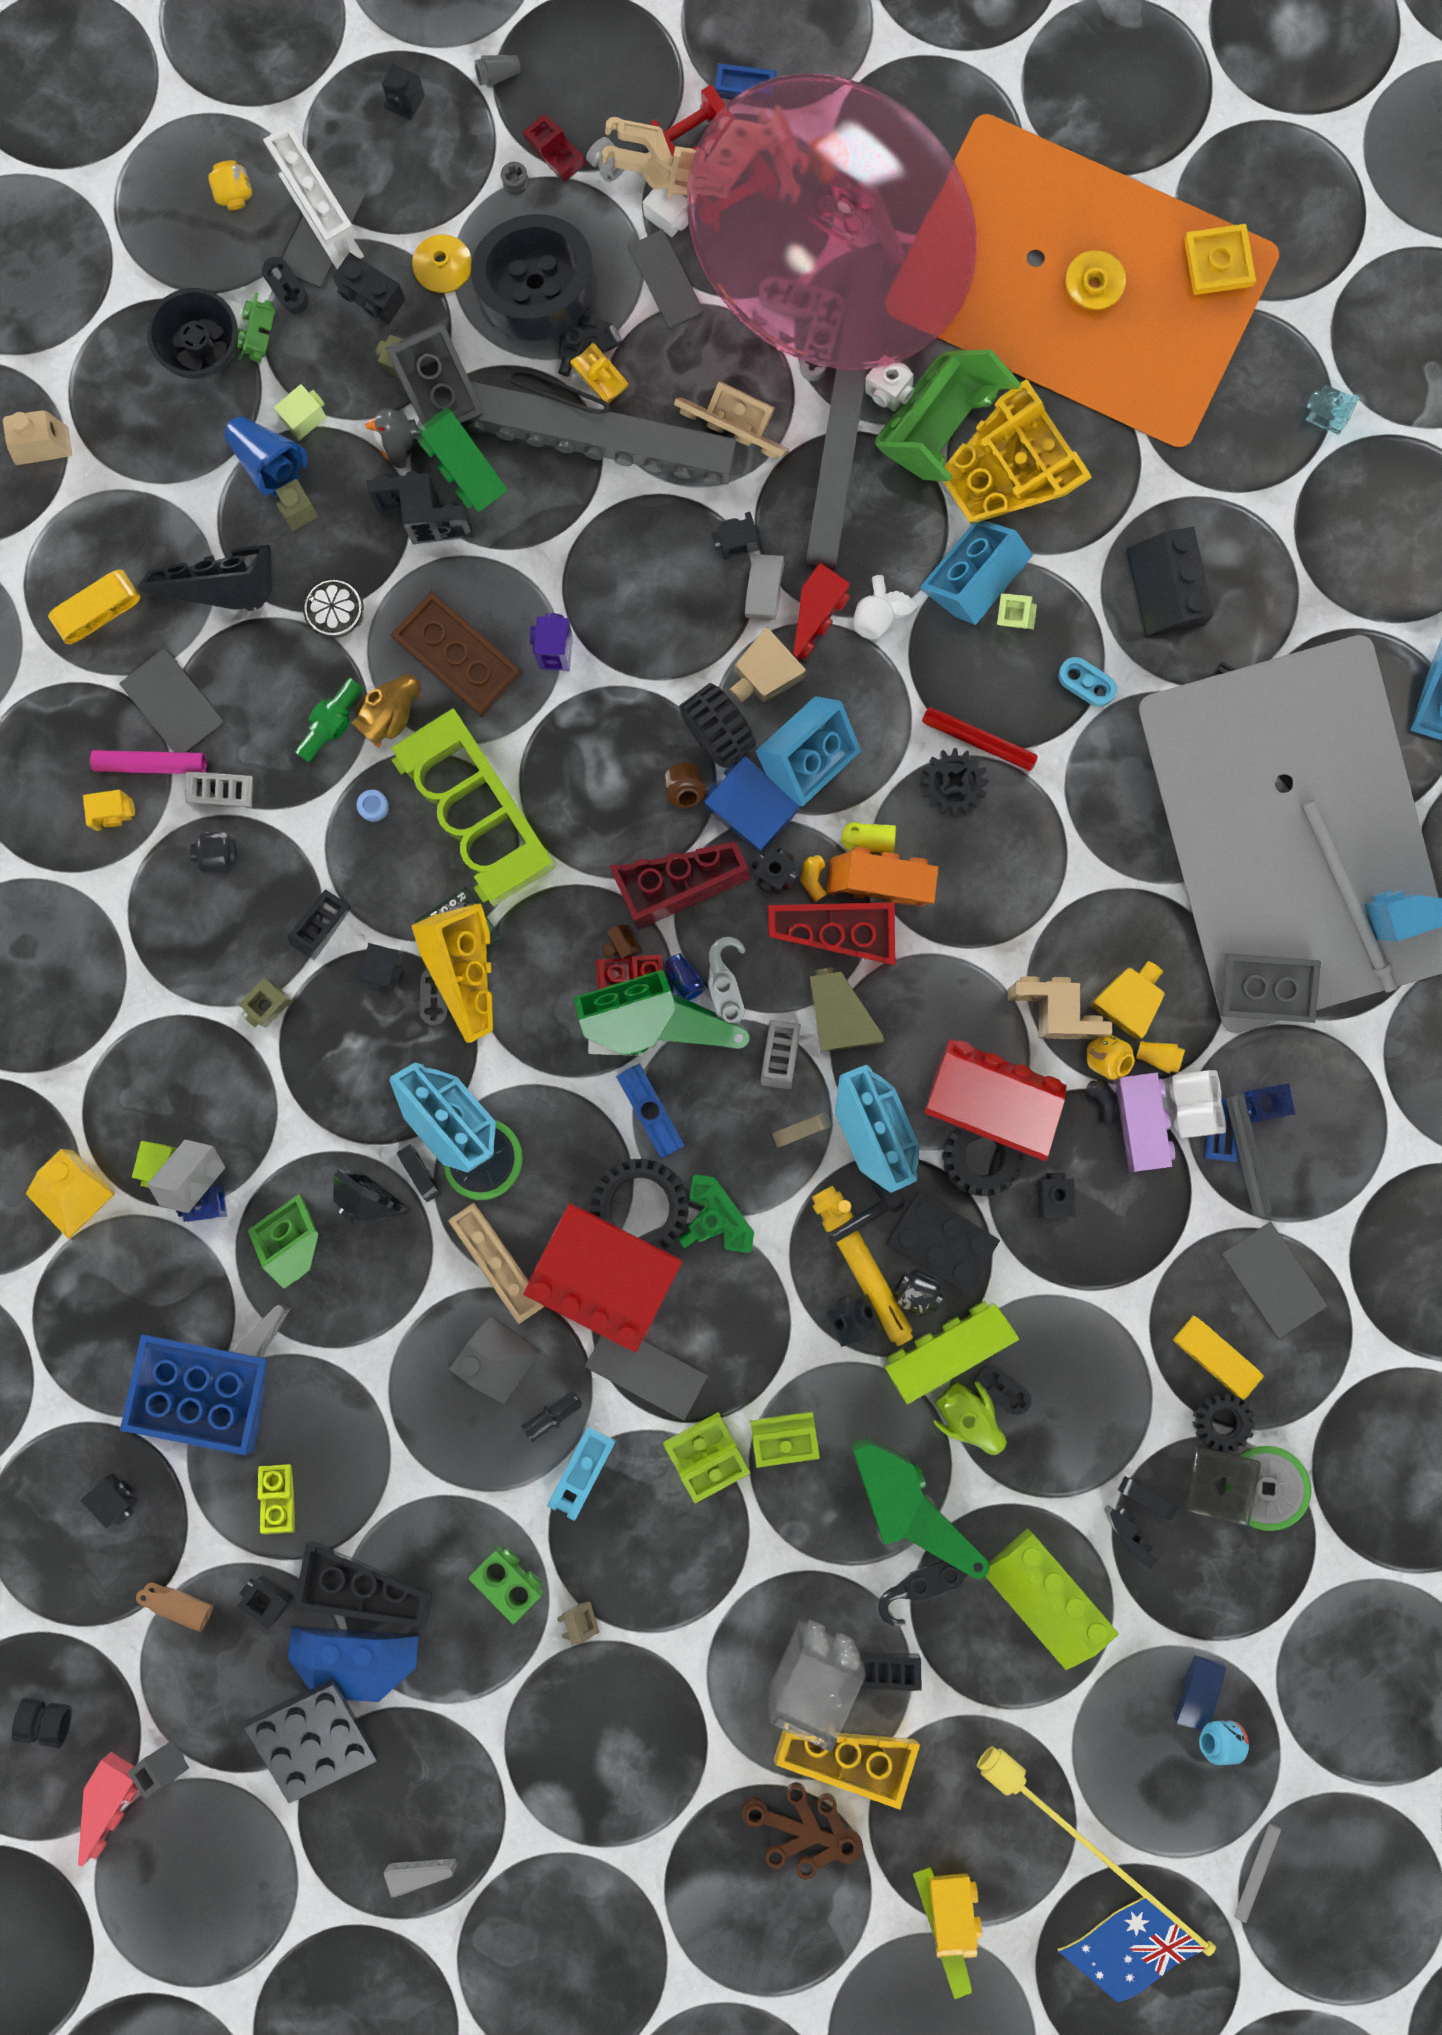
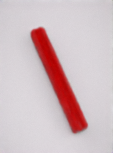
[922,707,1038,771]

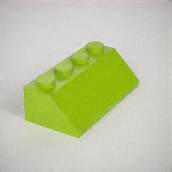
[883,1301,1020,1405]
[985,1528,1119,1670]

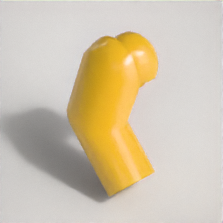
[800,855,827,903]

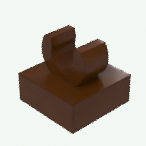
[601,924,643,959]

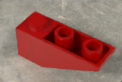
[793,563,851,662]

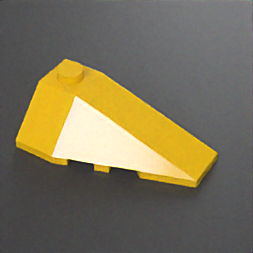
[411,904,493,1043]

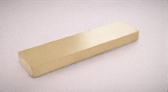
[448,1202,544,1324]

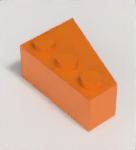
[826,847,939,906]

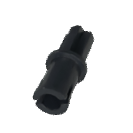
[521,1392,582,1442]

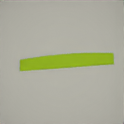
[913,1868,972,1999]

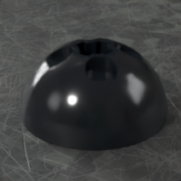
[147,288,239,379]

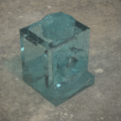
[1306,384,1360,435]

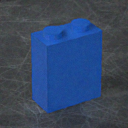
[704,756,801,854]

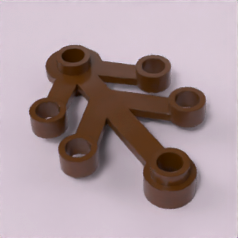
[742,1782,863,1880]

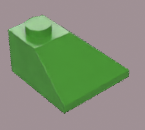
[248,1194,318,1289]

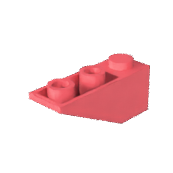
[78,1752,139,1867]

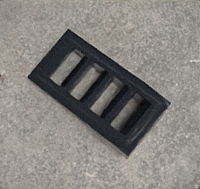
[288,889,351,960]
[855,1653,922,1691]

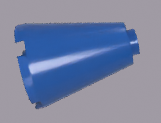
[224,416,308,497]

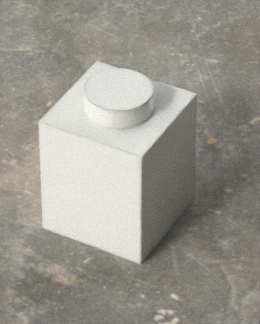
[643,188,691,237]

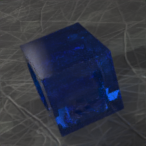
[1244,1083,1295,1122]

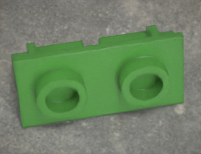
[237,292,276,362]

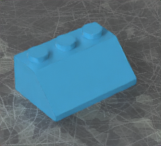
[920,521,1033,625]
[756,696,861,806]

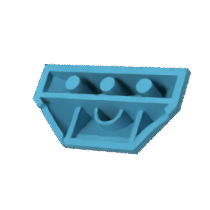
[389,1062,496,1173]
[835,1065,920,1193]

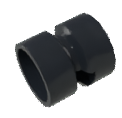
[12,1698,72,1749]

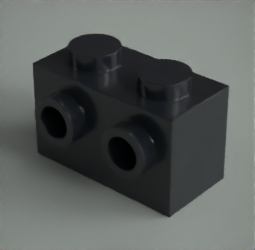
[332,252,405,324]

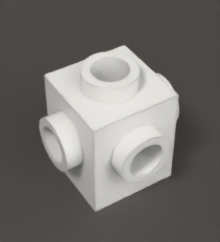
[865,355,914,412]

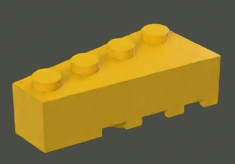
[773,1728,920,1810]

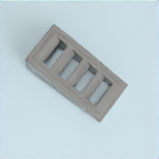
[185,772,254,808]
[761,1020,801,1089]
[231,1303,291,1358]
[384,1859,457,1898]

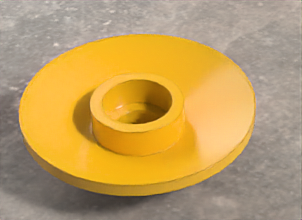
[412,234,472,293]
[1065,250,1126,310]

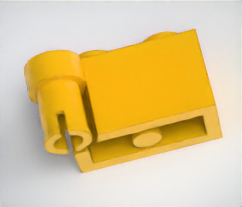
[928,1873,982,1958]

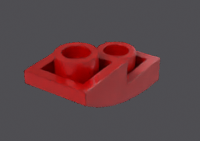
[595,955,663,990]

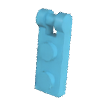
[547,1426,616,1521]

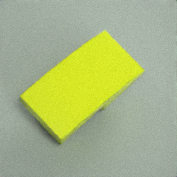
[258,1464,295,1535]

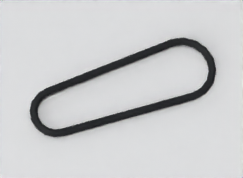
[508,370,610,414]

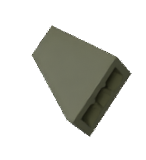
[809,968,884,1053]

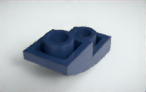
[1174,1655,1226,1730]

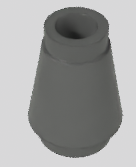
[474,55,521,87]

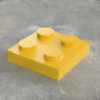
[1184,224,1256,295]

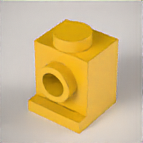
[83,790,135,831]

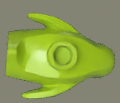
[933,1381,1007,1455]

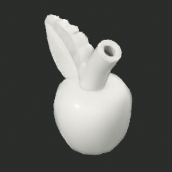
[853,575,917,640]

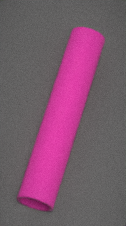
[90,750,207,774]

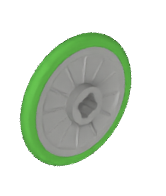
[1225,1446,1311,1531]

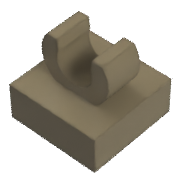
[557,1601,599,1645]

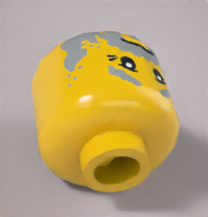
[208,160,252,210]

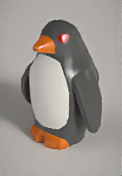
[365,408,420,469]

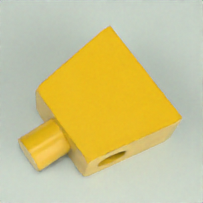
[1089,961,1165,1040]

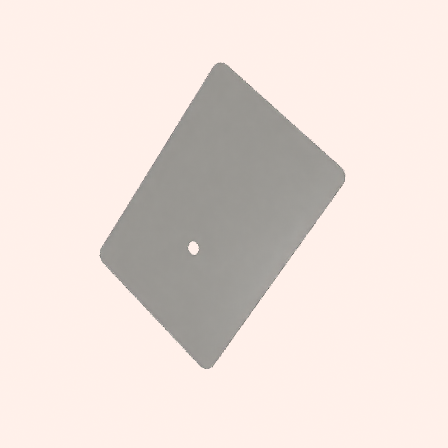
[1139,635,1442,1033]

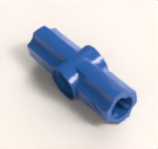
[616,1063,685,1159]

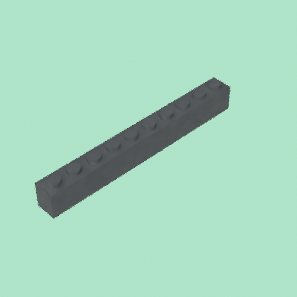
[460,381,736,486]

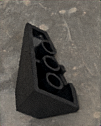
[137,545,272,611]

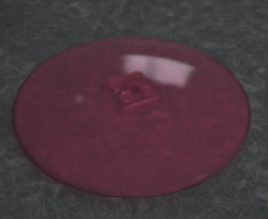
[687,73,977,370]

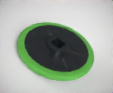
[443,1120,523,1200]

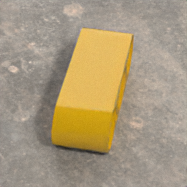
[48,570,141,644]
[1173,1315,1264,1401]

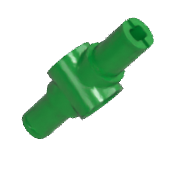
[294,677,364,763]

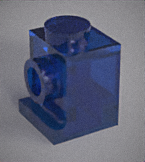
[176,1186,227,1222]

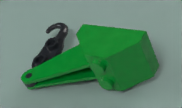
[850,1437,990,1627]

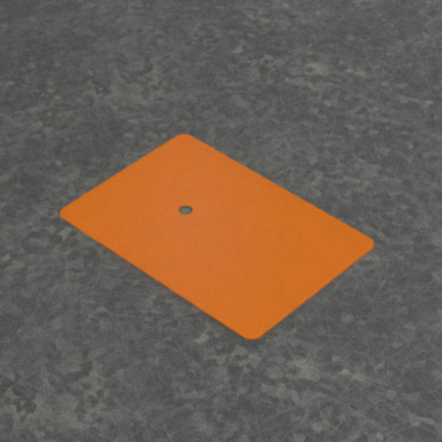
[885,114,1279,448]

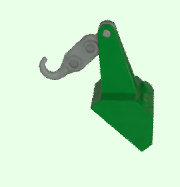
[573,937,750,1055]

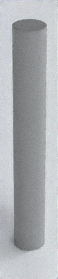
[1234,1823,1281,1923]

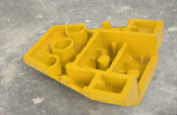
[943,379,1092,524]

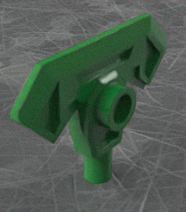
[678,1174,754,1253]

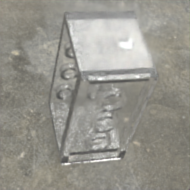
[768,1619,865,1752]

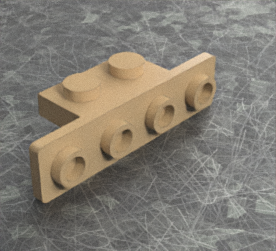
[674,382,790,459]

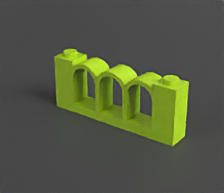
[391,708,556,907]

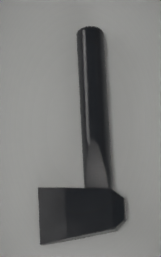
[827,1181,905,1244]

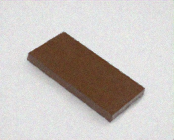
[390,591,523,717]

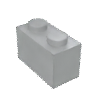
[147,1140,225,1213]

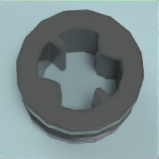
[500,162,529,194]

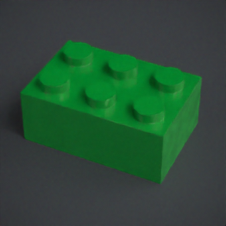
[417,407,508,513]

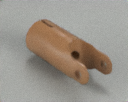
[136,1582,213,1633]

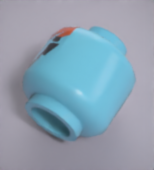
[1199,1720,1249,1765]

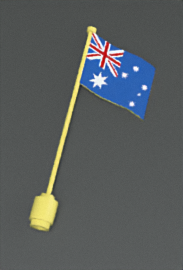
[977,1746,1216,2003]

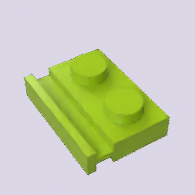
[750,1411,820,1468]

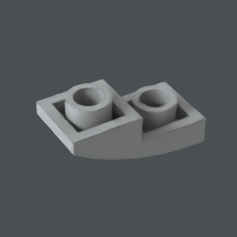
[745,554,785,620]

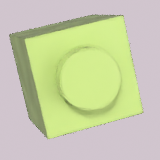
[273,384,327,441]

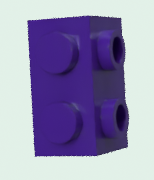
[530,613,573,671]

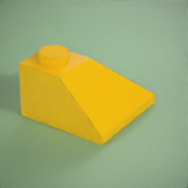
[26,1149,115,1239]

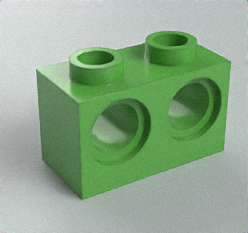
[468,1546,544,1625]

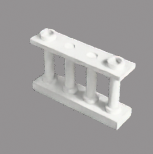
[263,124,365,269]

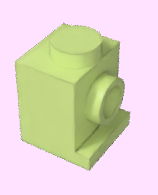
[997,593,1037,630]

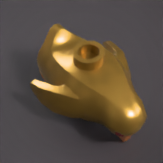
[351,674,421,748]

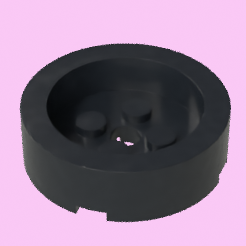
[471,214,597,341]

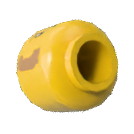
[1087,1035,1135,1080]

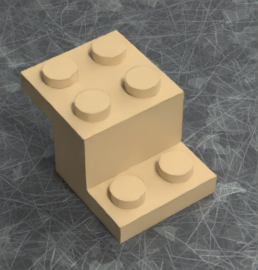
[1008,976,1112,1039]

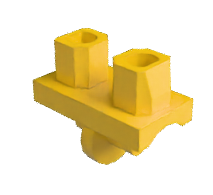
[570,342,629,403]

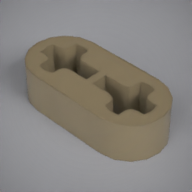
[772,1112,833,1148]

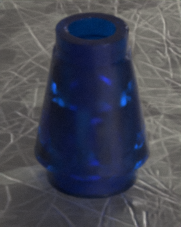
[665,953,705,1001]

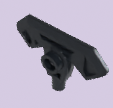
[558,315,622,377]

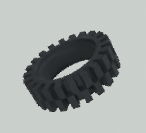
[590,1159,689,1250]

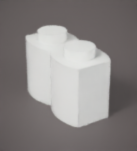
[1169,1070,1226,1138]

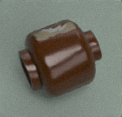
[663,762,706,808]

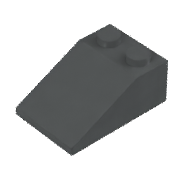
[386,322,484,425]

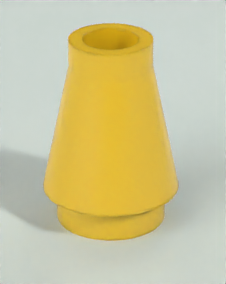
[1136,1041,1185,1074]

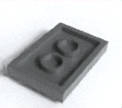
[1219,953,1321,1023]

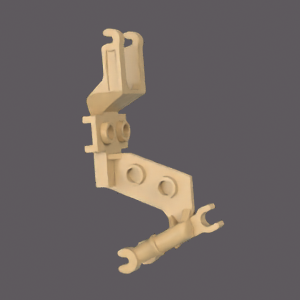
[601,108,808,204]

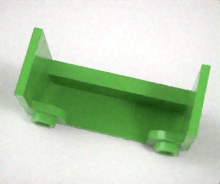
[875,349,1021,481]

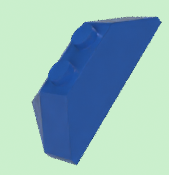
[288,1626,419,1702]

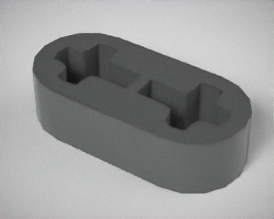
[419,969,450,1027]

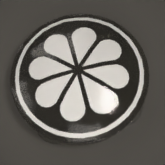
[303,578,364,639]

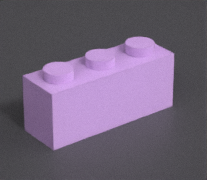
[1114,1073,1175,1172]

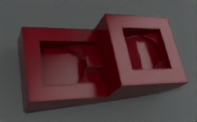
[522,113,587,182]

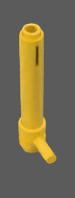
[811,1186,913,1346]

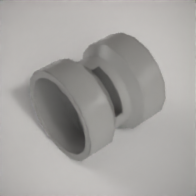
[586,137,625,183]

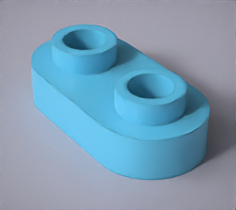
[1058,657,1117,707]

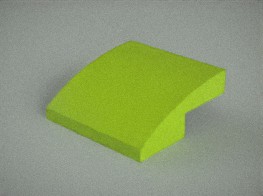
[663,1412,751,1504]

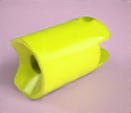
[841,822,896,853]

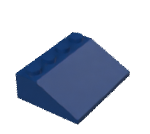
[120,1334,267,1455]

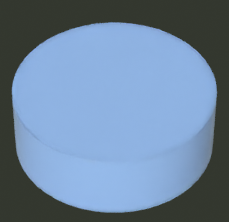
[357,789,389,822]

